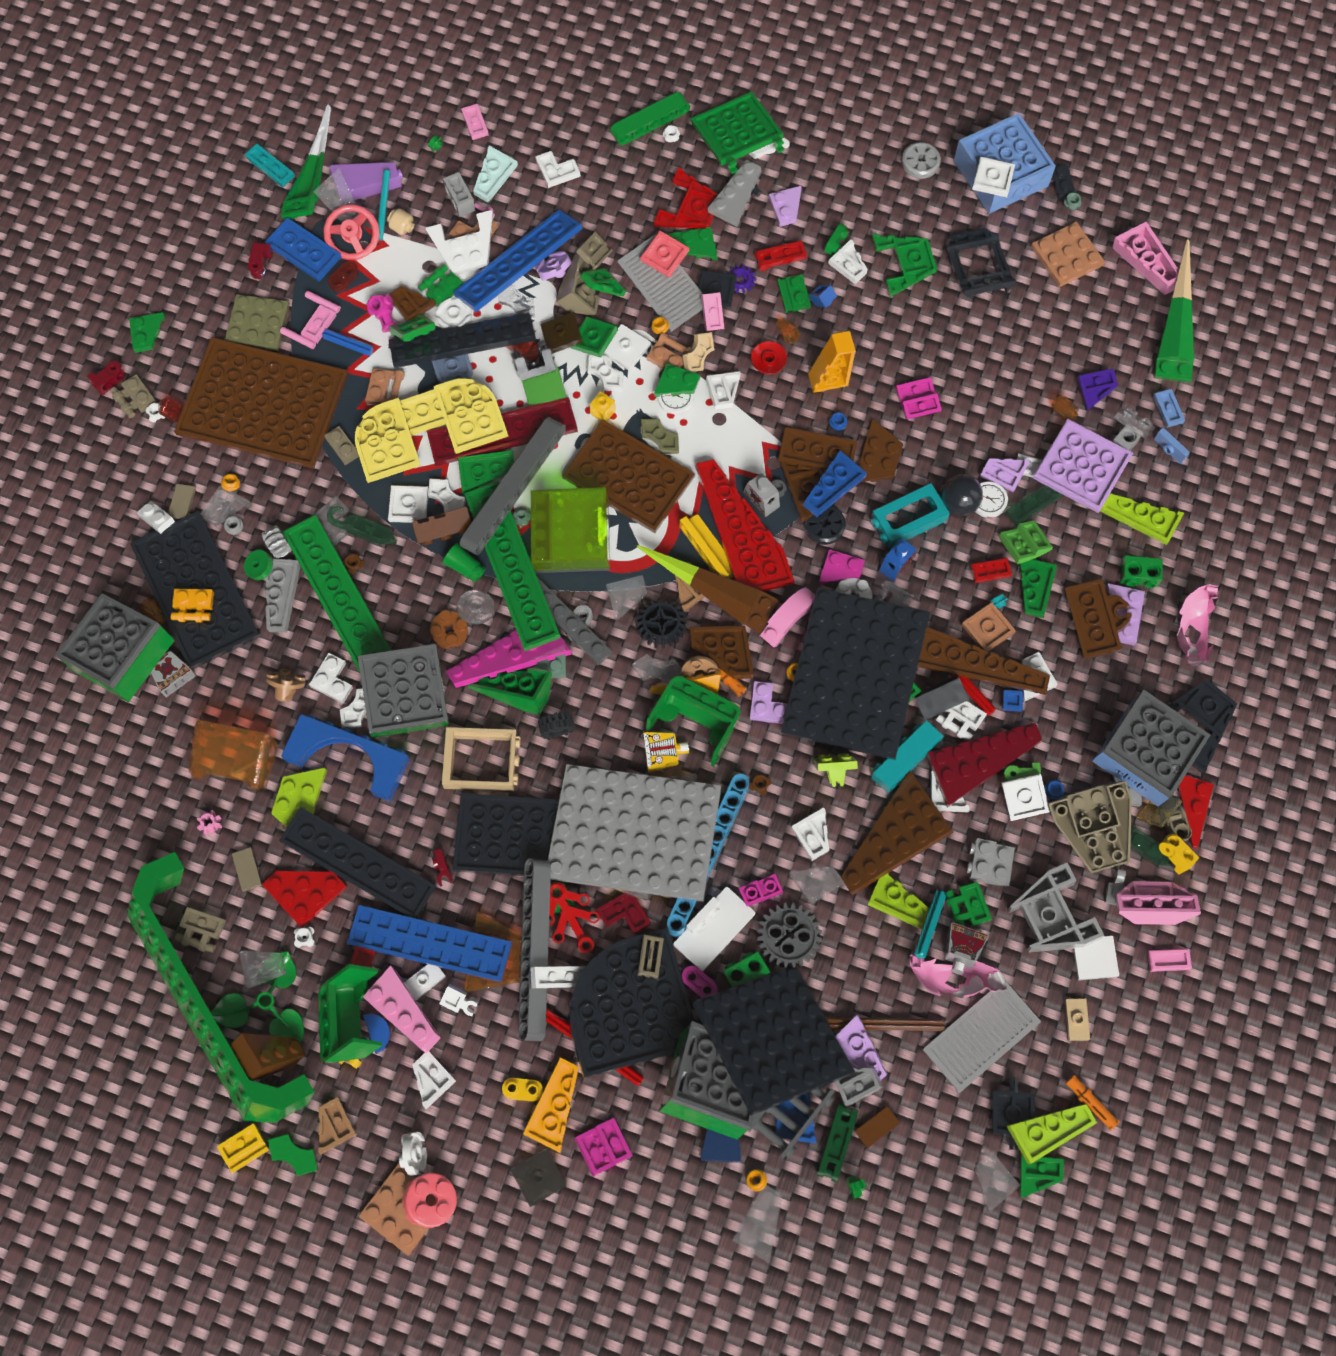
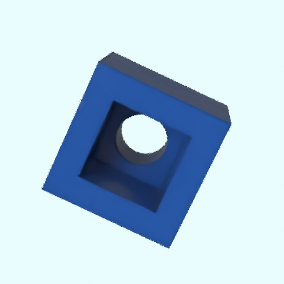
[809,284,837,308]

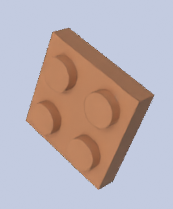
[962,602,1016,652]

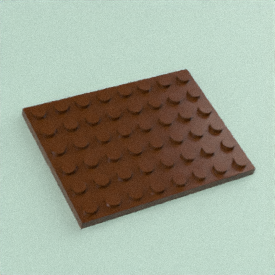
[174,337,349,469]

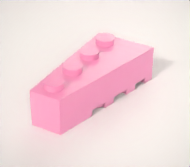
[1113,222,1179,295]
[363,966,440,1053]

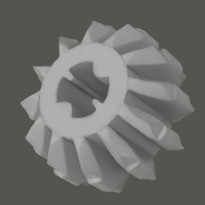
[262,525,291,558]

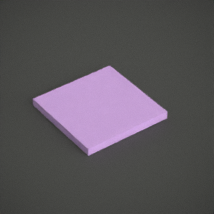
[1033,419,1133,513]

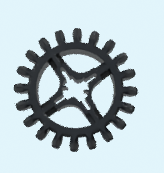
[636,598,687,649]

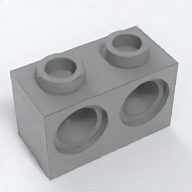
[443,172,475,217]

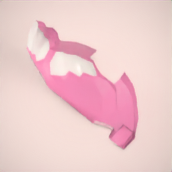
[1177,584,1218,666]
[910,955,1008,999]

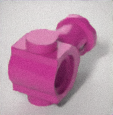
[366,294,397,333]

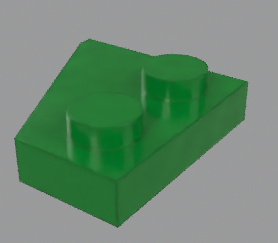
[580,268,627,297]
[654,364,701,397]

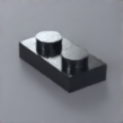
[1051,164,1076,199]

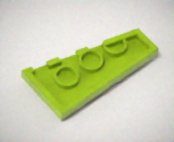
[1007,1104,1097,1164]

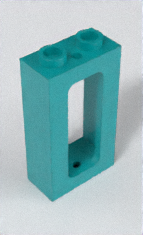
[870,483,950,549]

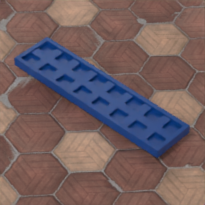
[347,905,512,982]

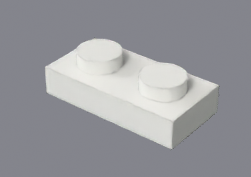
[137,501,175,534]

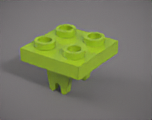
[814,753,858,787]

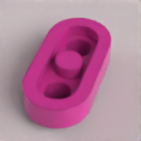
[682,966,717,998]

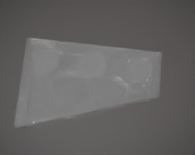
[313,168,360,223]
[732,1185,782,1263]

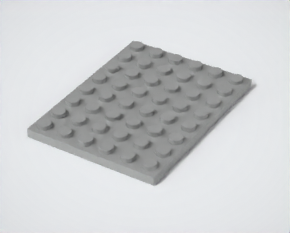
[548,764,721,902]

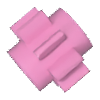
[197,810,222,836]

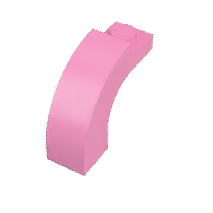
[760,587,815,647]

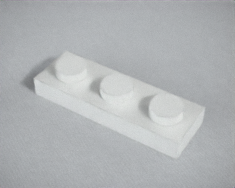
[531,966,586,988]

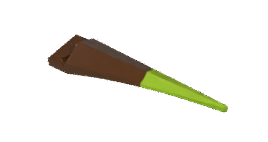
[637,545,780,633]

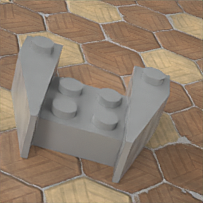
[1008,863,1104,952]

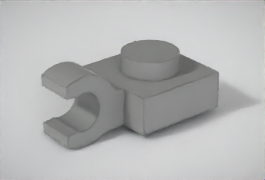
[1105,869,1126,906]

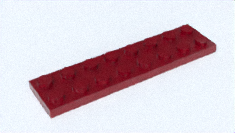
[427,397,578,466]

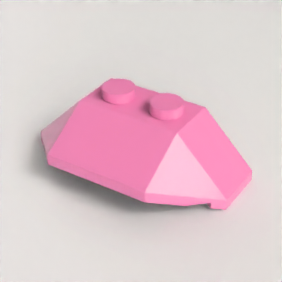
[1116,881,1201,925]

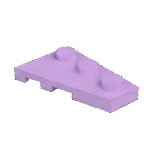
[1106,583,1145,646]
[836,1014,888,1081]

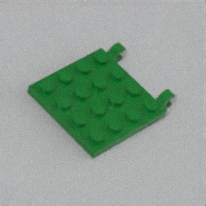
[691,92,785,174]

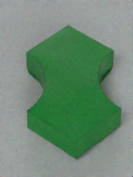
[268,1134,319,1176]

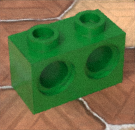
[1120,556,1163,588]
[722,952,770,988]

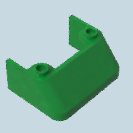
[646,676,740,767]
[318,964,382,1063]

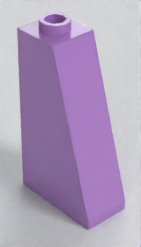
[329,162,403,204]

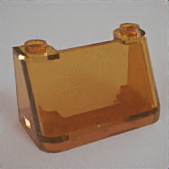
[188,721,278,790]

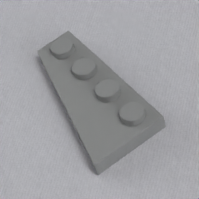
[264,559,301,633]

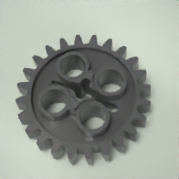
[757,903,822,969]

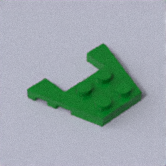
[872,234,937,297]

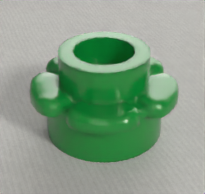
[428,135,443,152]

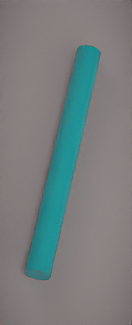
[378,170,390,241]

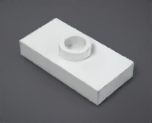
[404,964,446,1000]

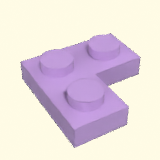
[750,681,788,724]

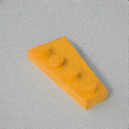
[523,1058,579,1153]

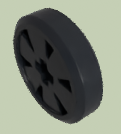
[804,505,846,545]

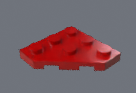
[262,871,347,928]

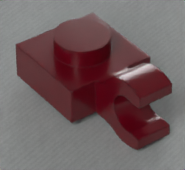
[432,849,453,887]

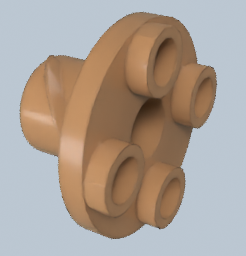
[681,655,720,678]
[266,669,306,702]

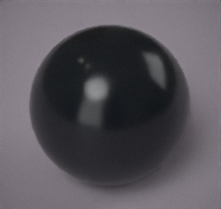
[941,474,983,516]

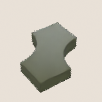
[641,418,679,454]

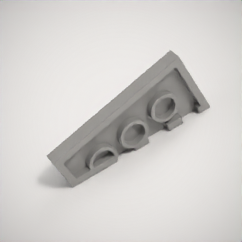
[708,160,761,227]

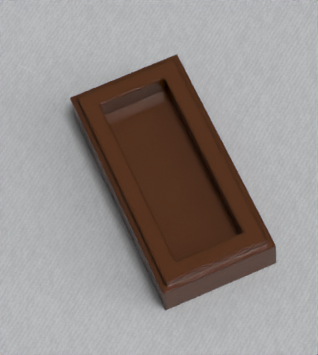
[854,1106,900,1149]

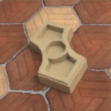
[683,332,714,372]

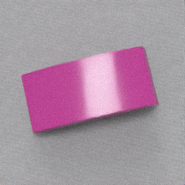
[739,874,784,907]

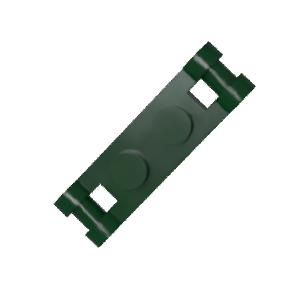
[817,1103,859,1183]

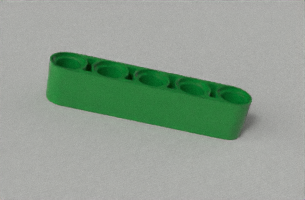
[610,92,690,146]

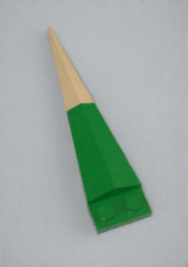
[1154,239,1194,382]

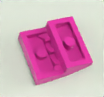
[895,377,942,420]
[574,1118,632,1177]

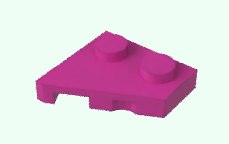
[819,550,865,585]

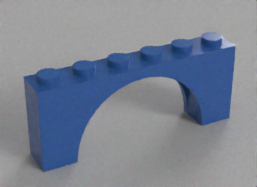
[281,714,410,802]

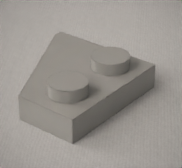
[835,1068,883,1106]

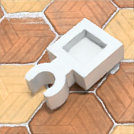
[439,984,479,1016]

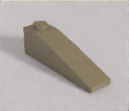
[556,242,599,315]

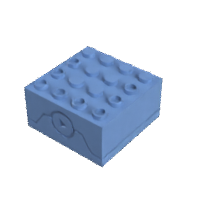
[954,113,1056,214]

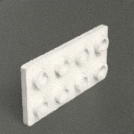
[673,887,755,971]

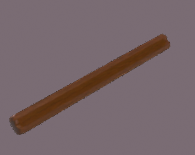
[825,1017,945,1031]

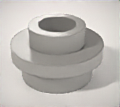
[224,516,243,535]

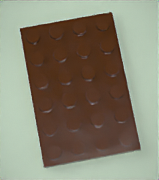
[562,420,695,533]

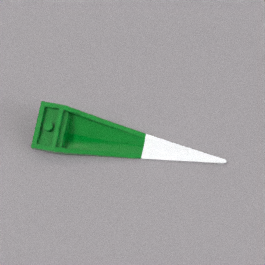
[280,105,331,220]

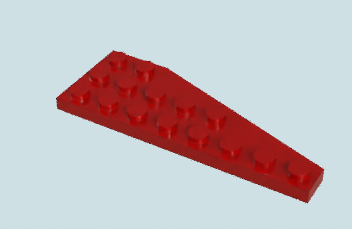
[695,459,794,592]

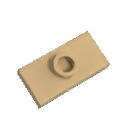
[1065,999,1090,1041]

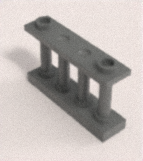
[747,1088,835,1160]

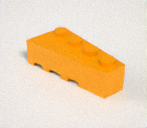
[808,331,855,393]

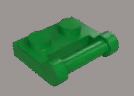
[389,314,436,341]

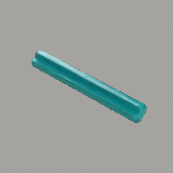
[914,890,946,959]

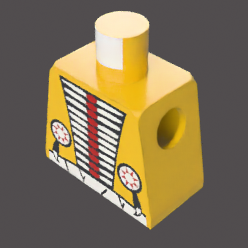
[643,732,689,773]

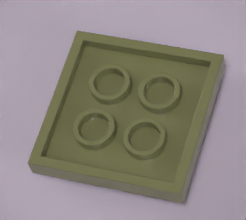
[225,294,290,352]

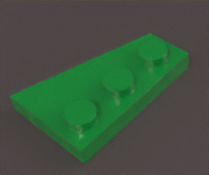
[667,227,718,261]
[458,450,515,494]
[1020,560,1057,618]

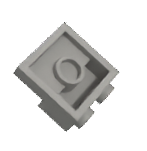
[966,838,1015,887]

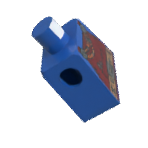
[879,538,917,582]

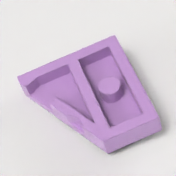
[769,186,802,227]
[980,459,1030,492]

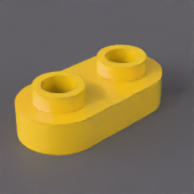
[502,1078,544,1102]

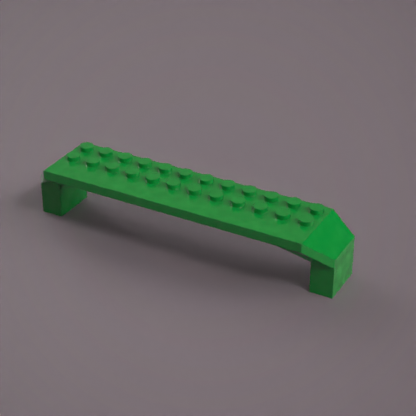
[127,852,314,1123]

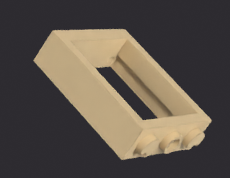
[442,727,521,791]

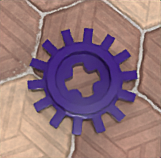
[726,265,757,293]

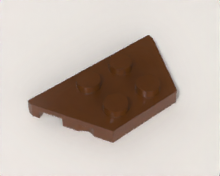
[857,420,903,485]
[780,462,823,522]

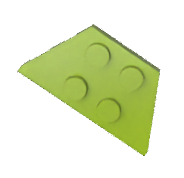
[271,768,327,827]

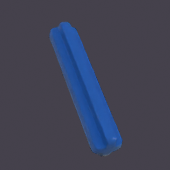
[322,329,373,356]

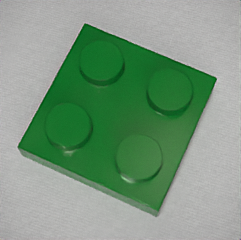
[571,317,618,358]

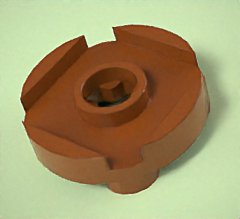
[430,610,469,649]

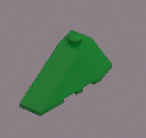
[468,668,552,715]

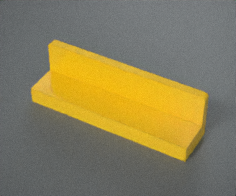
[679,515,733,579]

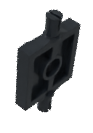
[992,1077,1035,1150]

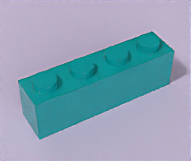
[871,720,944,794]

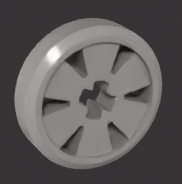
[902,142,941,179]

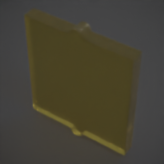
[1137,797,1182,827]

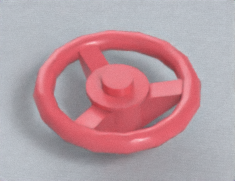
[323,204,380,260]

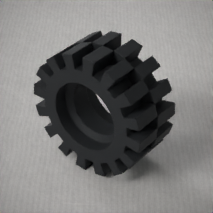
[538,711,575,739]

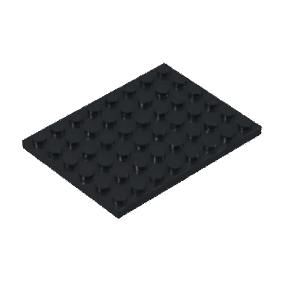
[781,587,930,760]

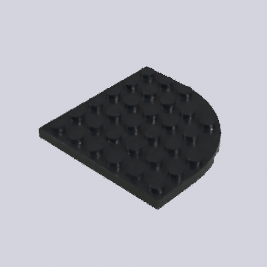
[569,928,695,1079]

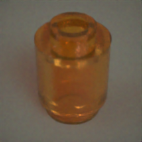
[1051,395,1079,422]

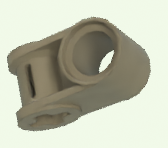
[1161,806,1192,843]

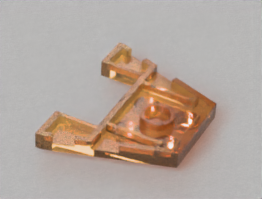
[464,913,522,992]

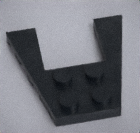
[1168,679,1237,774]

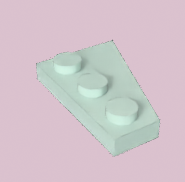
[473,146,518,203]

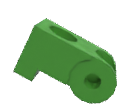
[1002,763,1041,782]

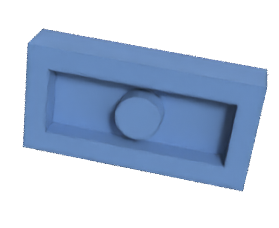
[1153,389,1185,428]

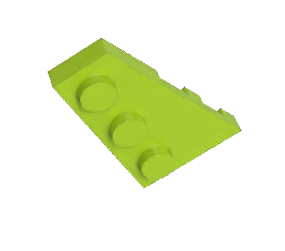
[868,873,929,930]

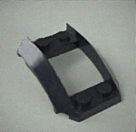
[947,228,1016,300]

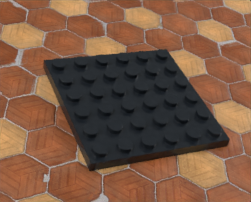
[692,965,855,1116]

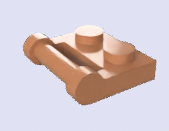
[647,332,692,369]
[365,368,405,405]

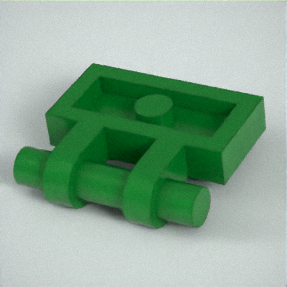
[417,264,464,307]
[945,882,992,927]

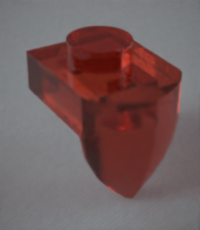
[158,396,184,424]

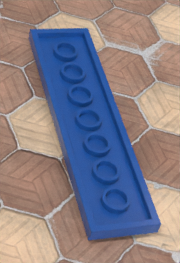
[453,210,582,312]

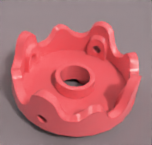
[402,1173,457,1228]

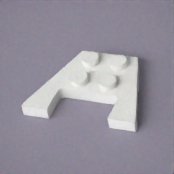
[426,210,494,275]

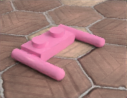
[280,291,341,349]

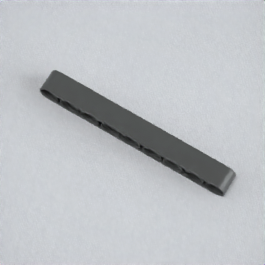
[460,417,566,555]
[518,858,551,1041]

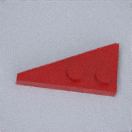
[1178,775,1214,849]

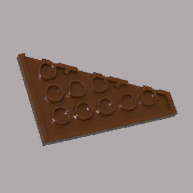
[841,772,953,895]

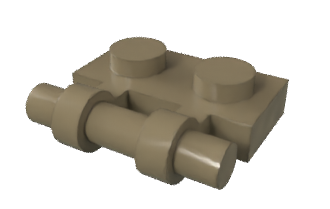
[110,374,157,418]
[175,907,226,953]

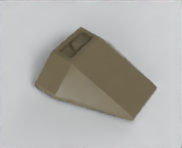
[1048,780,1132,873]

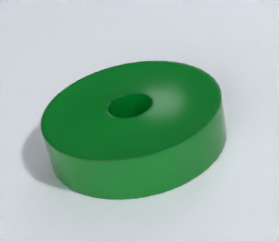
[244,550,273,580]

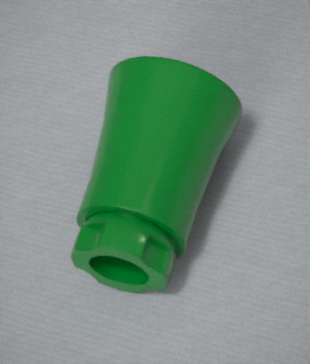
[442,543,486,583]

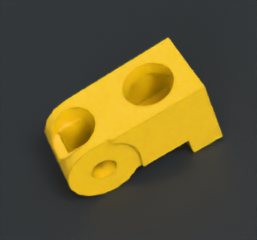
[1159,834,1199,875]

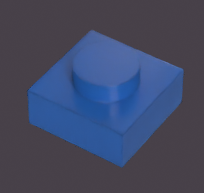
[1002,690,1023,712]

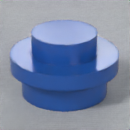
[829,412,848,431]
[1044,780,1064,800]

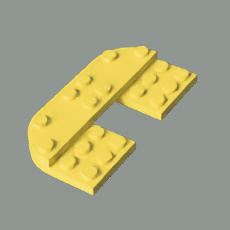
[355,379,508,483]

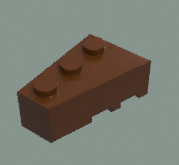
[412,507,471,546]
[229,1033,306,1081]

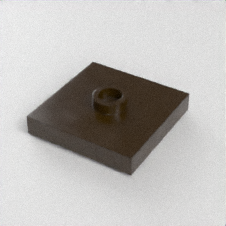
[540,312,583,354]

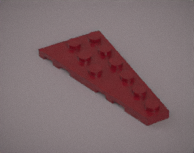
[926,723,1043,808]

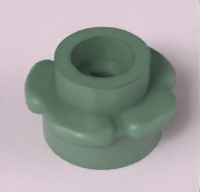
[1064,193,1081,210]
[513,509,531,527]

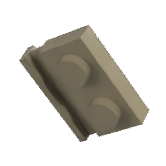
[576,232,613,270]

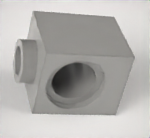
[1113,424,1142,451]

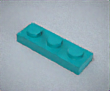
[245,144,295,188]

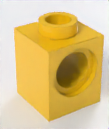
[590,391,616,422]

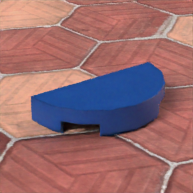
[363,1014,391,1054]

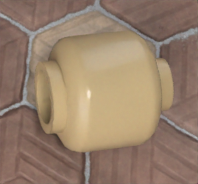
[387,208,415,235]

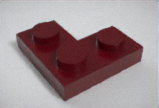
[596,891,651,935]

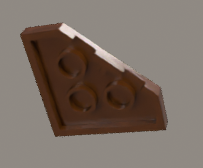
[689,626,754,679]

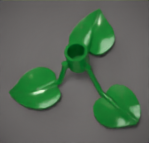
[211,952,304,1044]

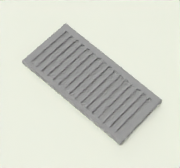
[617,234,703,332]
[923,982,1041,1093]

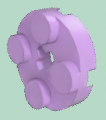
[536,251,572,281]

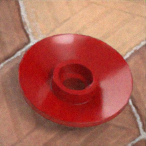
[751,341,787,374]

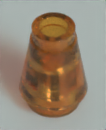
[776,318,800,344]
[139,598,166,625]

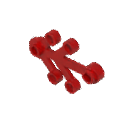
[549,882,600,953]

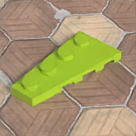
[1100,494,1184,545]

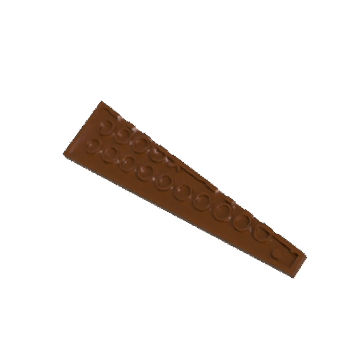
[832,590,1050,695]

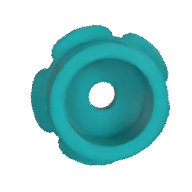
[990,594,1008,609]

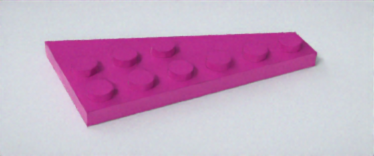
[445,630,572,688]

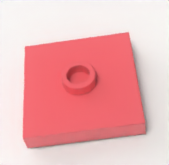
[640,231,689,278]

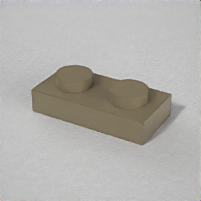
[325,426,359,465]

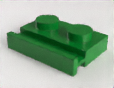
[777,274,811,313]

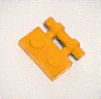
[171,589,214,622]

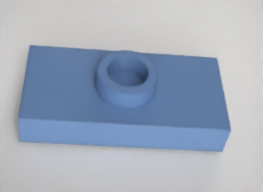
[1154,428,1190,465]

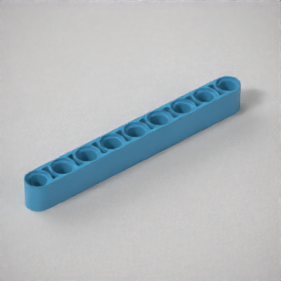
[667,774,749,937]

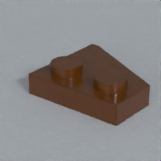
[389,286,436,321]

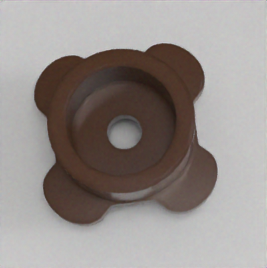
[342,553,365,574]
[749,773,772,795]

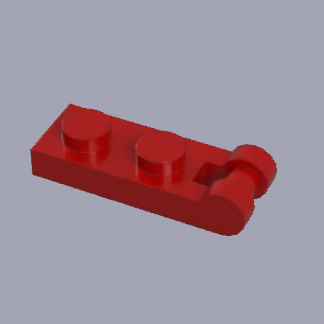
[754,240,807,271]

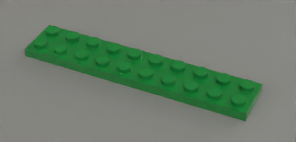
[464,481,561,651]
[282,515,391,673]

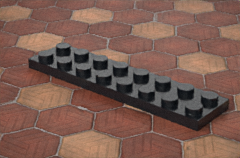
[389,312,536,368]
[279,807,436,919]

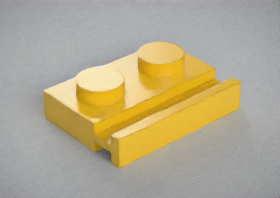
[217,1123,269,1173]

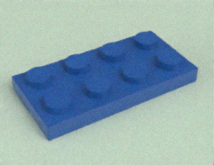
[265,218,342,282]

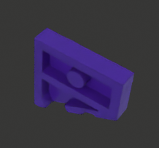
[1077,369,1118,411]

